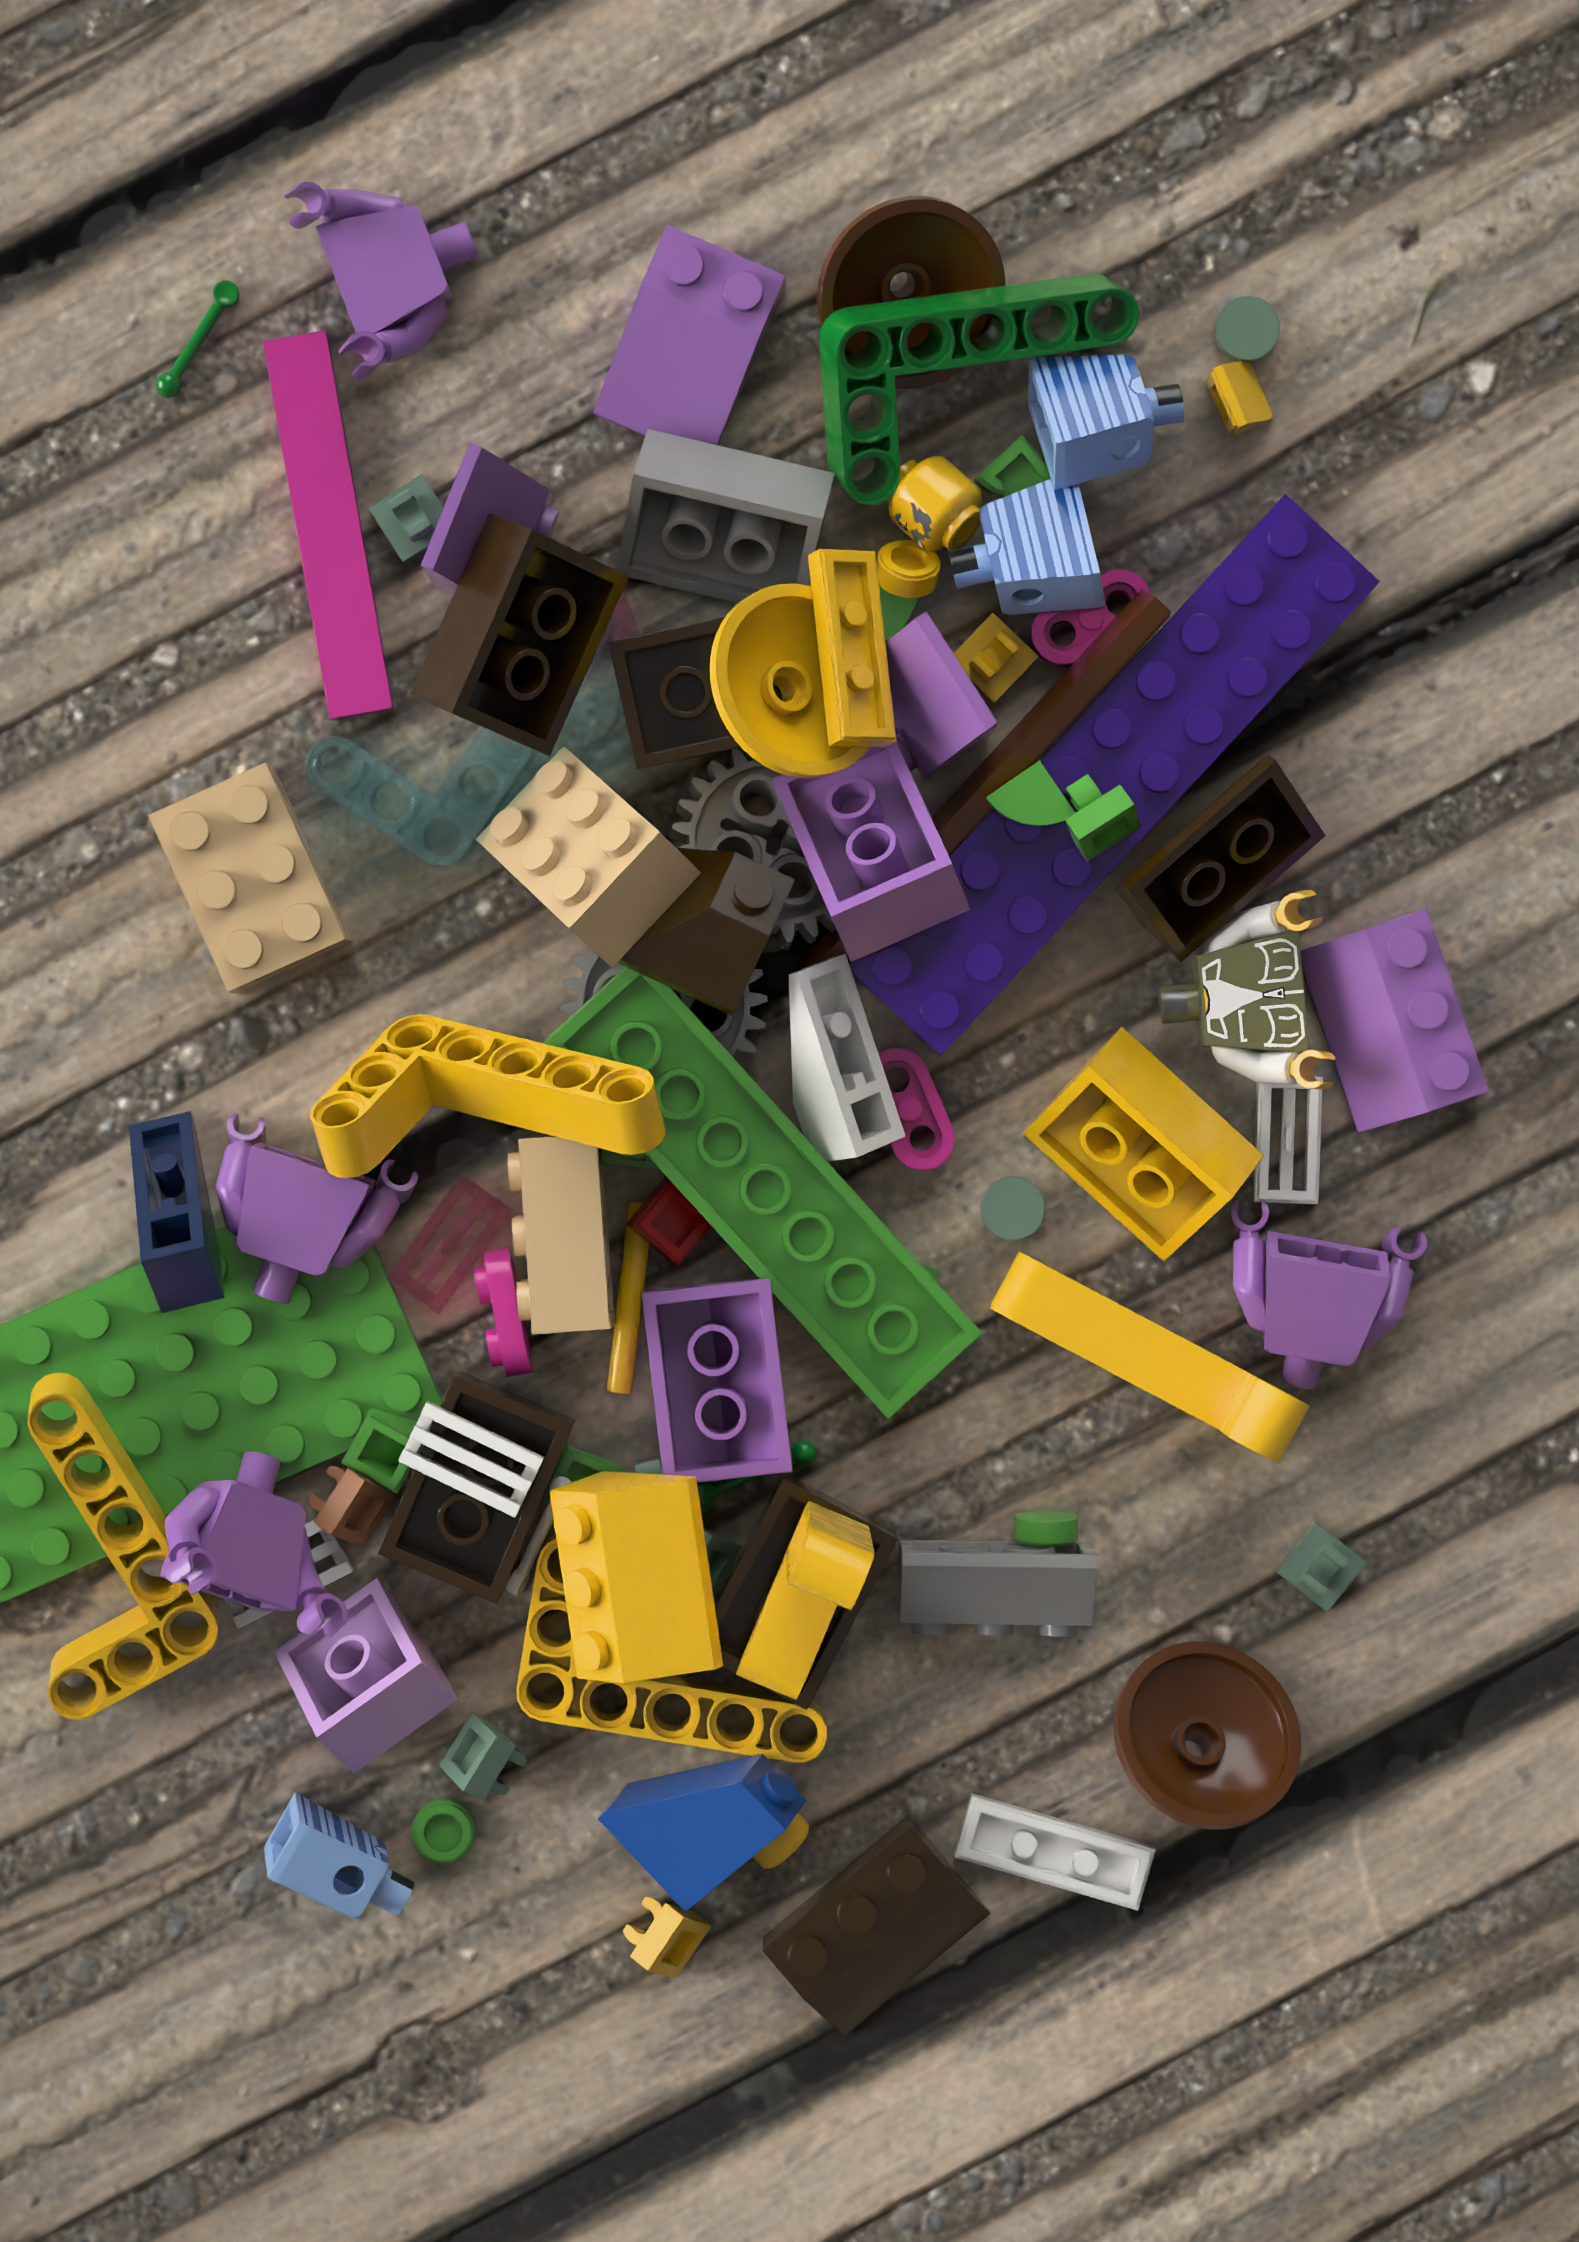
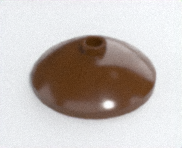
[817,196,1006,389]
[1113,1641,1301,1830]

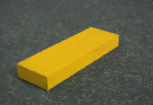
[808,549,897,747]

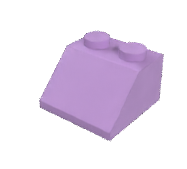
[274,1578,458,1774]

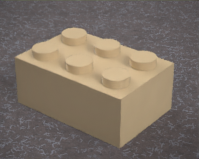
[476,746,701,968]
[148,762,352,993]
[508,1136,615,1335]

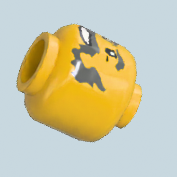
[888,456,982,552]

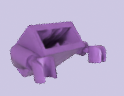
[284,181,478,380]
[215,1113,418,1304]
[1229,1199,1427,1389]
[160,1451,348,1637]

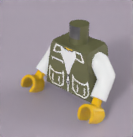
[1158,890,1336,1090]

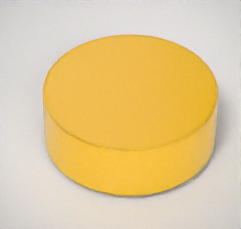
[876,540,941,598]
[752,1813,809,1869]

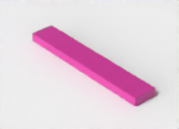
[263,330,394,721]

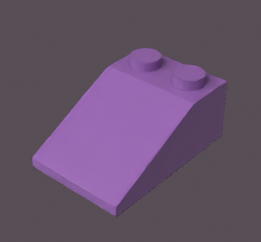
[593,225,786,445]
[420,443,559,595]
[886,612,998,780]
[771,742,971,962]

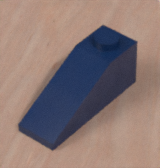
[129,1111,225,1313]

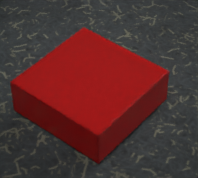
[626,1175,711,1266]

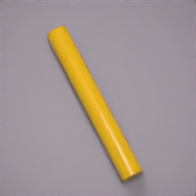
[606,1201,649,1394]

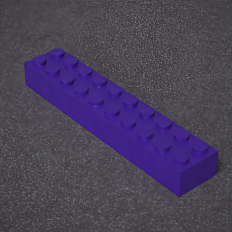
[849,494,1380,1056]

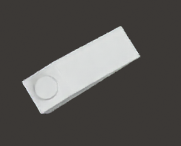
[789,954,905,1161]

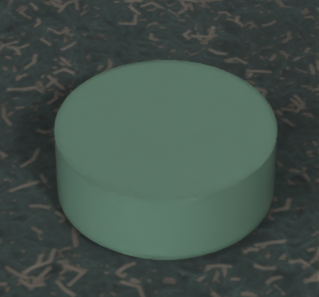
[1214,296,1280,363]
[980,1176,1045,1240]

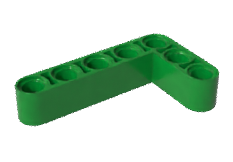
[819,274,1140,505]

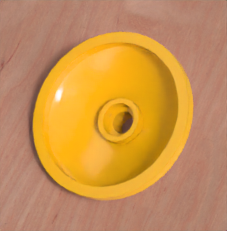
[710,583,871,778]

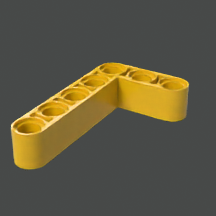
[310,1014,666,1178]
[989,1251,1310,1464]
[27,1373,219,1720]
[736,1501,875,1700]
[516,1534,827,1763]

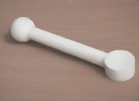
[506,1476,571,1597]

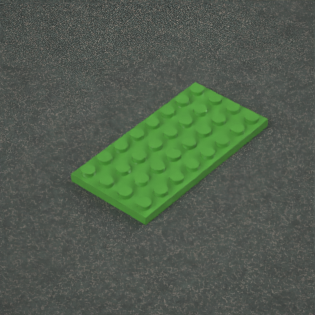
[0,1226,443,1603]

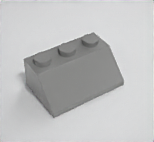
[616,429,835,603]
[898,1540,1098,1637]

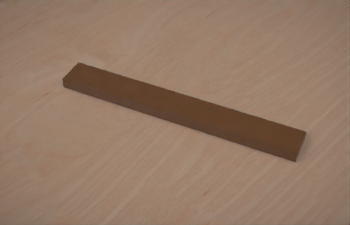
[795,589,1171,971]

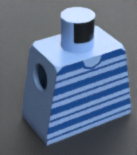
[1028,354,1184,489]
[949,479,1106,615]
[264,1792,414,1919]

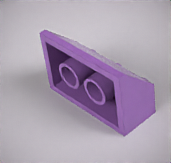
[1300,908,1489,1132]
[642,1278,793,1483]

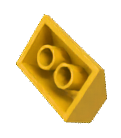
[1023,1027,1264,1261]
[549,1471,723,1683]

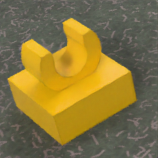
[954,613,1039,705]
[623,1897,712,1978]

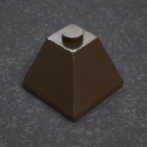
[617,848,795,1015]

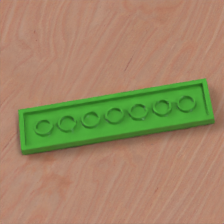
[543,967,982,1419]

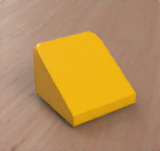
[1206,361,1273,437]

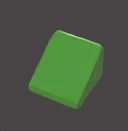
[341,1408,431,1494]

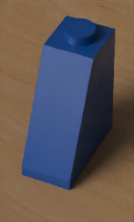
[598,1754,807,1912]

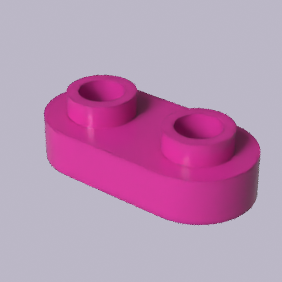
[1030,569,1151,666]
[879,1048,955,1170]
[474,1247,533,1377]

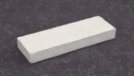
[954,1793,1156,1911]

